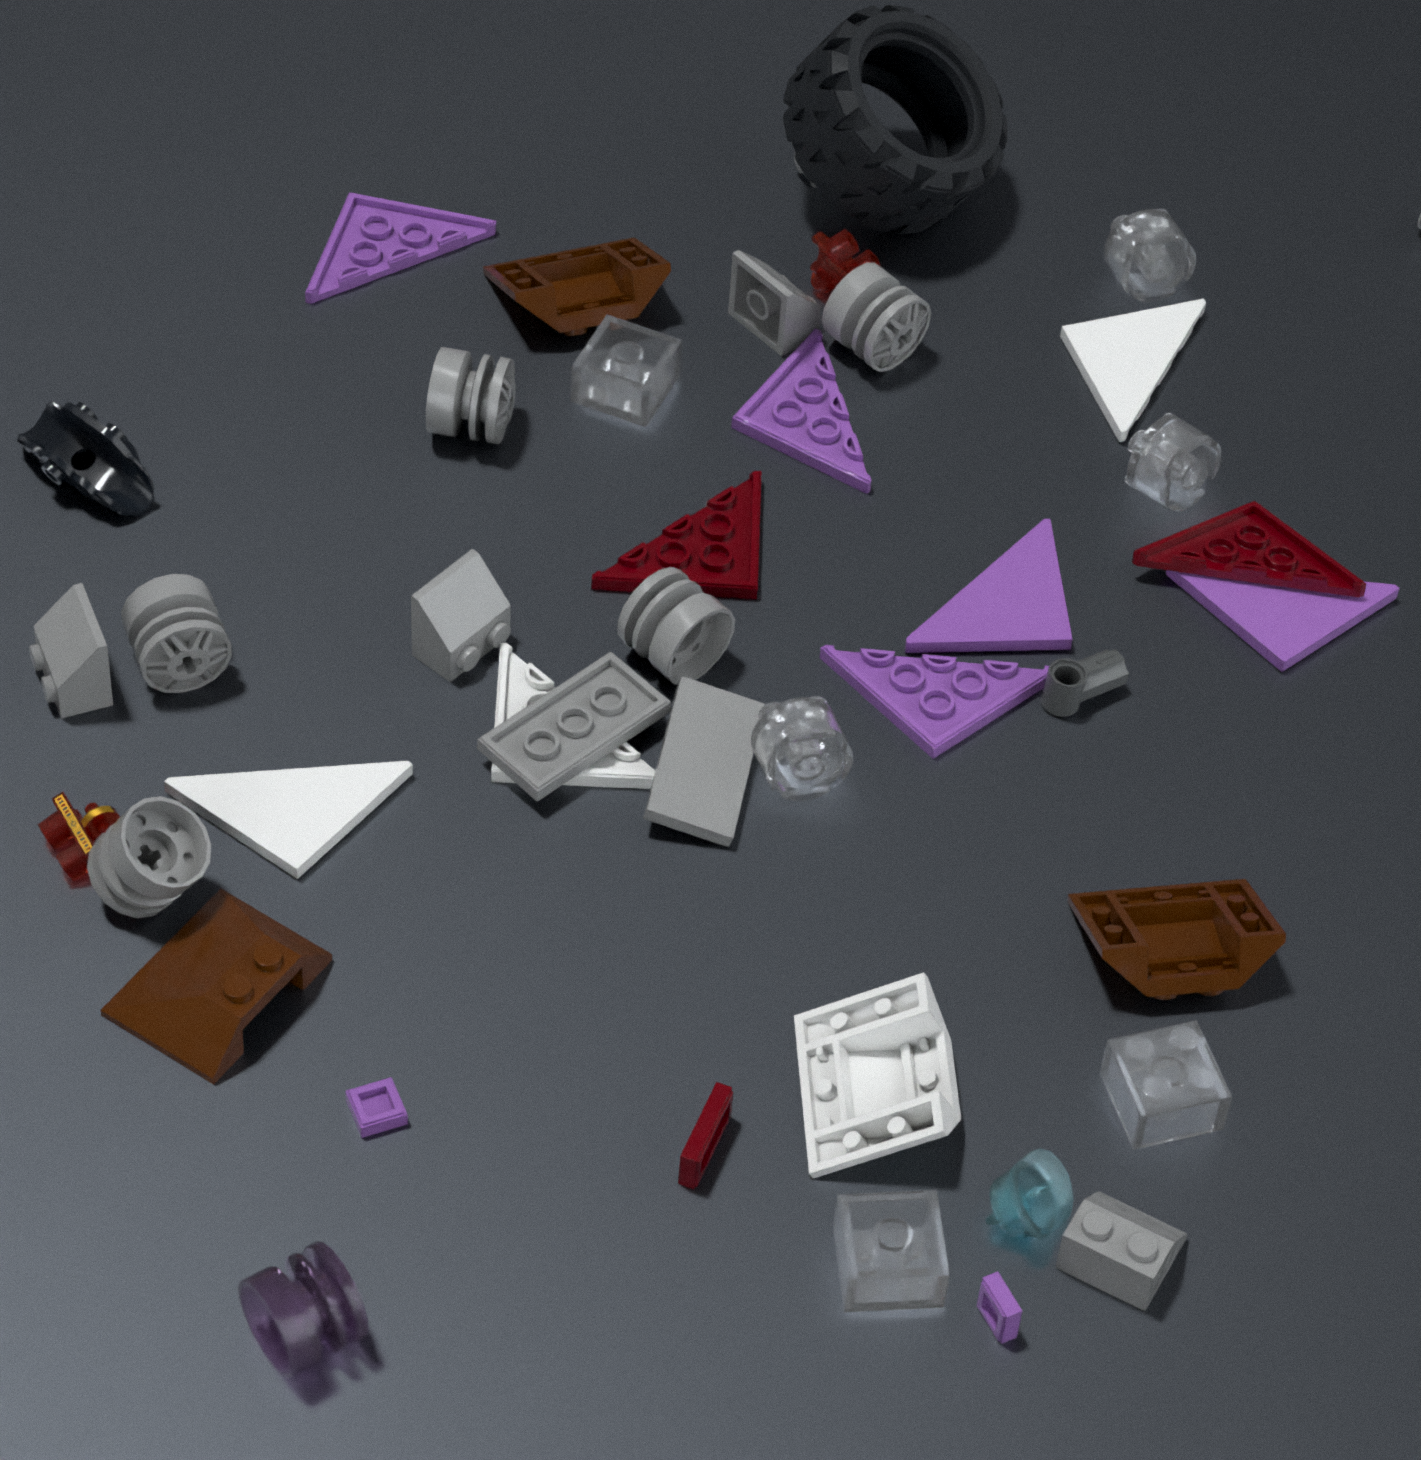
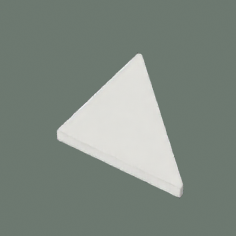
[1060,298,1206,442]
[491,643,655,789]
[164,761,413,879]

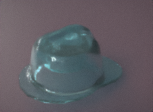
[984,1148,1073,1240]

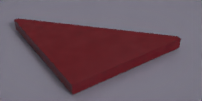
[591,470,762,599]
[1132,501,1366,598]

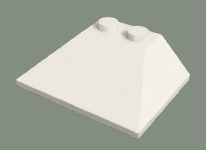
[794,972,961,1178]

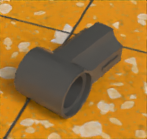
[1041,649,1129,717]

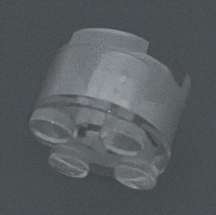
[1104,209,1196,303]
[1125,412,1221,512]
[751,696,853,801]

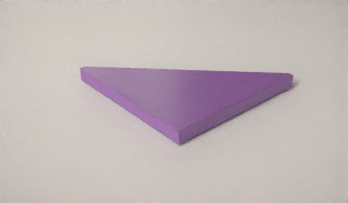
[305,192,496,304]
[731,328,872,494]
[905,519,1073,653]
[1166,570,1399,672]
[820,645,1049,759]

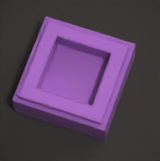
[345,1077,408,1138]
[977,1271,1022,1344]

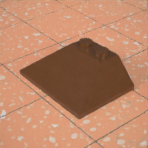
[483,237,671,336]
[1068,879,1286,1000]
[100,889,332,1085]

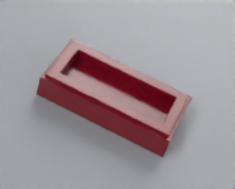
[678,1082,734,1189]

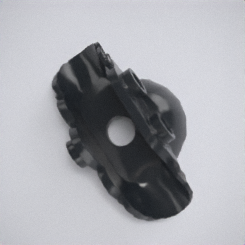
[17,401,155,517]

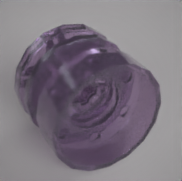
[238,1241,369,1378]

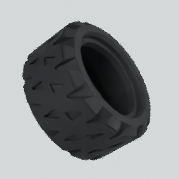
[783,5,1007,234]

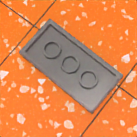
[477,652,671,802]
[643,676,765,847]

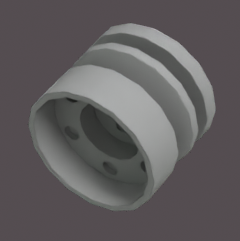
[822,263,931,372]
[426,347,516,444]
[617,567,735,684]
[121,574,232,693]
[87,796,211,918]

